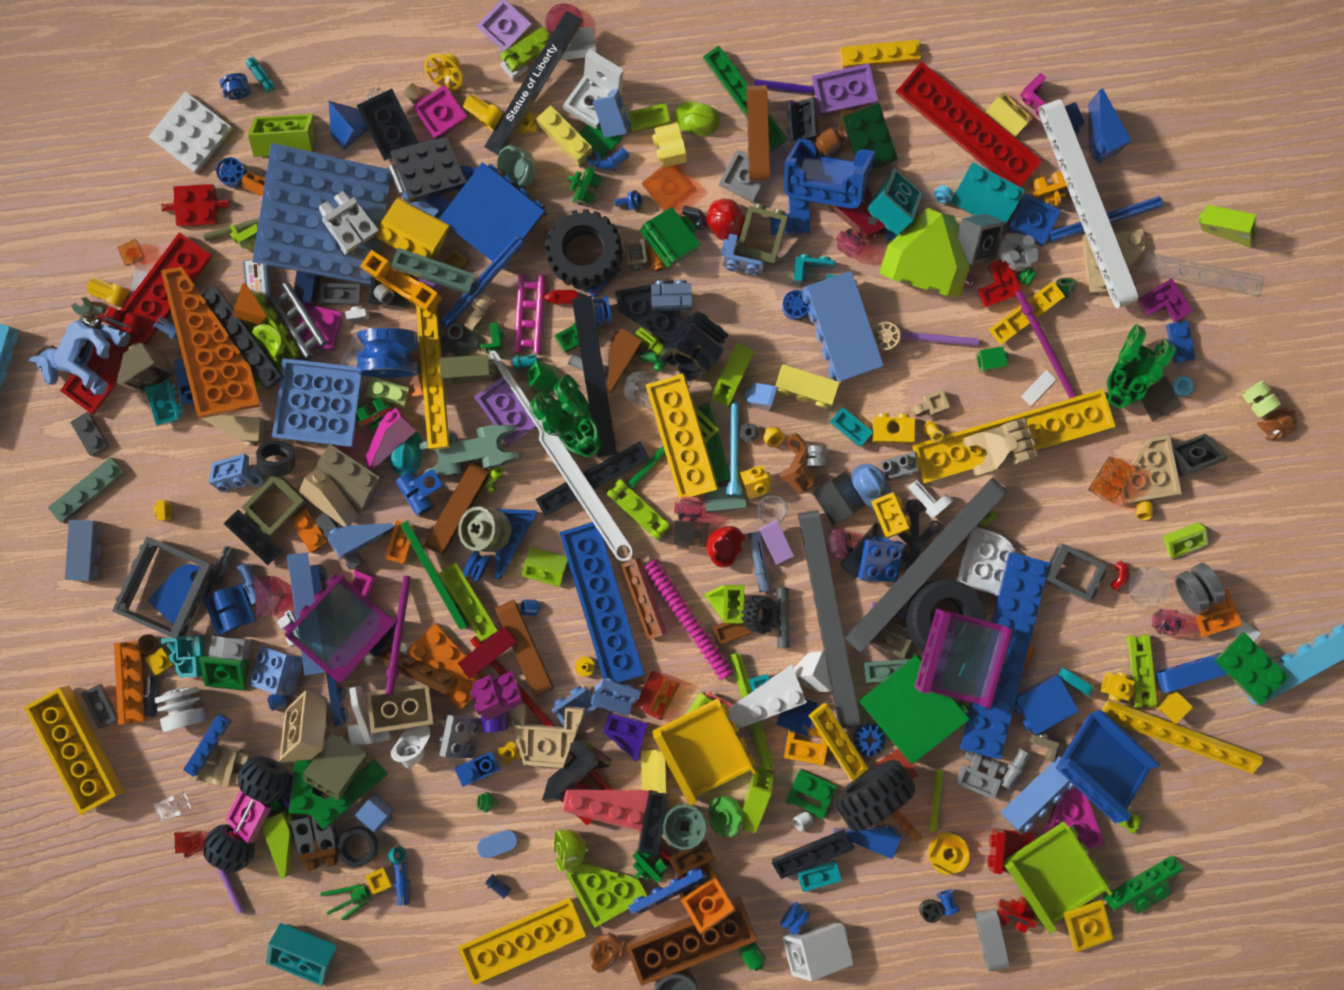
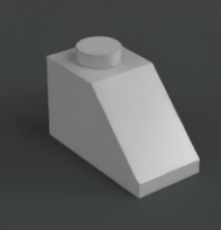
[209,635,252,660]

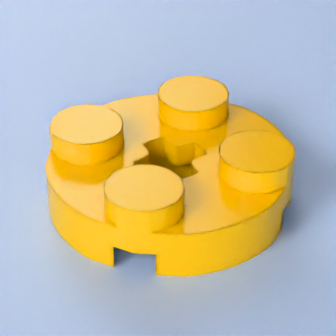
[928,832,970,875]

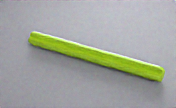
[730,653,774,771]

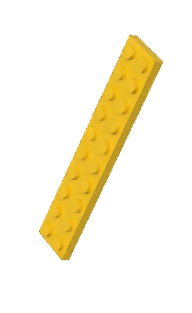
[912,389,1116,484]

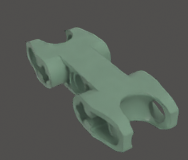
[419,425,521,477]

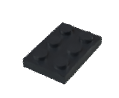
[356,89,419,161]

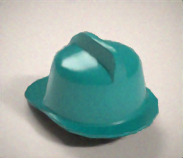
[389,431,423,476]

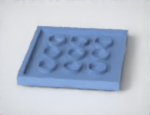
[272,358,363,447]

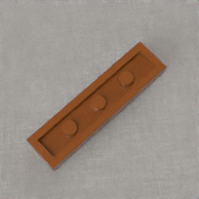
[621,558,667,640]

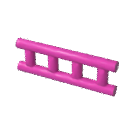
[514,274,546,354]

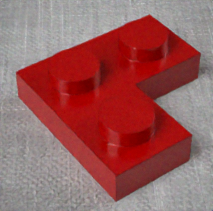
[977,259,1021,309]

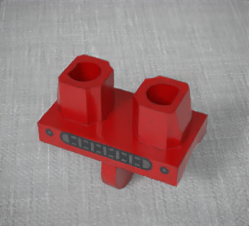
[98,306,140,342]
[998,896,1037,933]

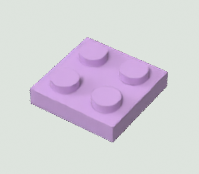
[476,0,532,52]

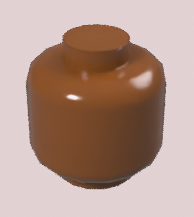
[815,128,845,158]

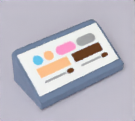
[243,260,271,299]

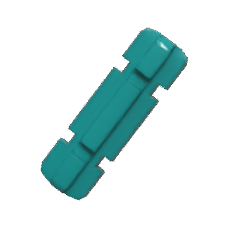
[246,57,275,93]

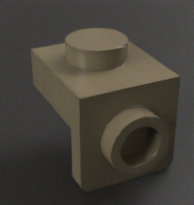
[1028,733,1060,762]

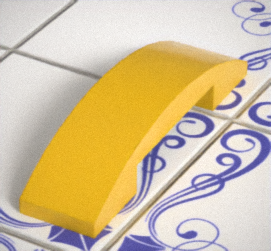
[988,281,1065,345]

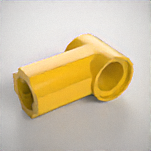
[463,93,504,131]
[86,278,131,308]

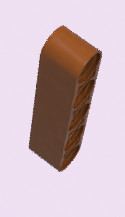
[746,85,770,182]
[424,462,490,556]
[495,599,554,697]

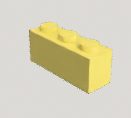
[536,105,593,167]
[775,364,839,409]

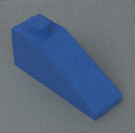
[833,824,901,859]

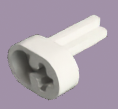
[908,480,953,519]

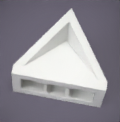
[793,651,833,693]

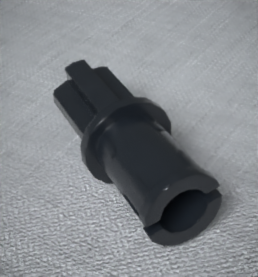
[143,677,160,717]

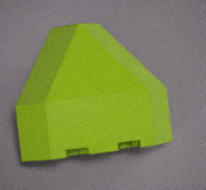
[879,208,970,297]

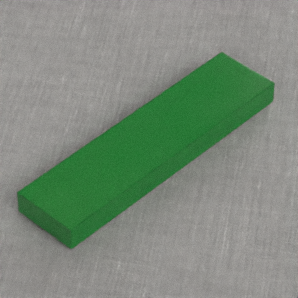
[696,404,730,484]

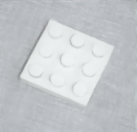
[148,91,233,174]

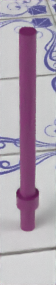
[1015,290,1077,399]
[385,576,411,695]

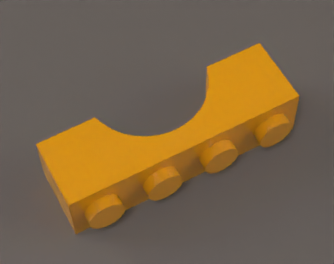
[360,250,442,315]

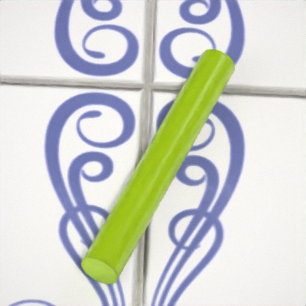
[929,770,944,832]

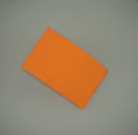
[679,864,735,935]

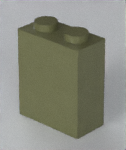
[303,733,367,801]

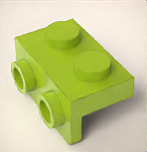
[230,224,258,253]

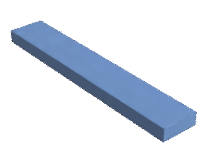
[287,552,325,676]

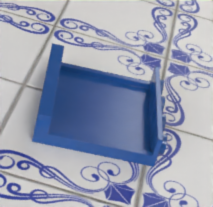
[439,162,547,270]
[1055,710,1160,823]

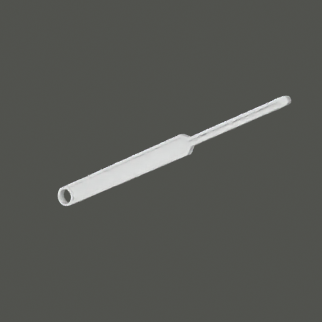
[490,351,633,561]

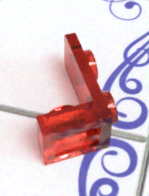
[174,830,204,858]

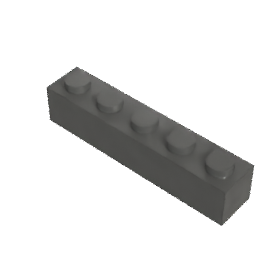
[316,513,365,570]

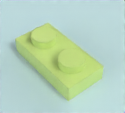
[366,377,411,407]

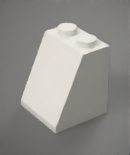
[782,922,853,981]

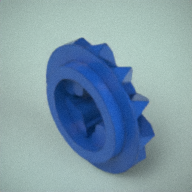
[853,723,886,756]

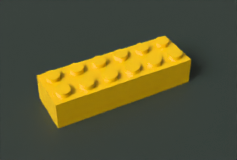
[23,686,125,816]

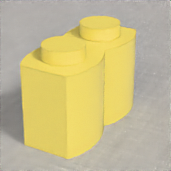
[652,123,687,167]

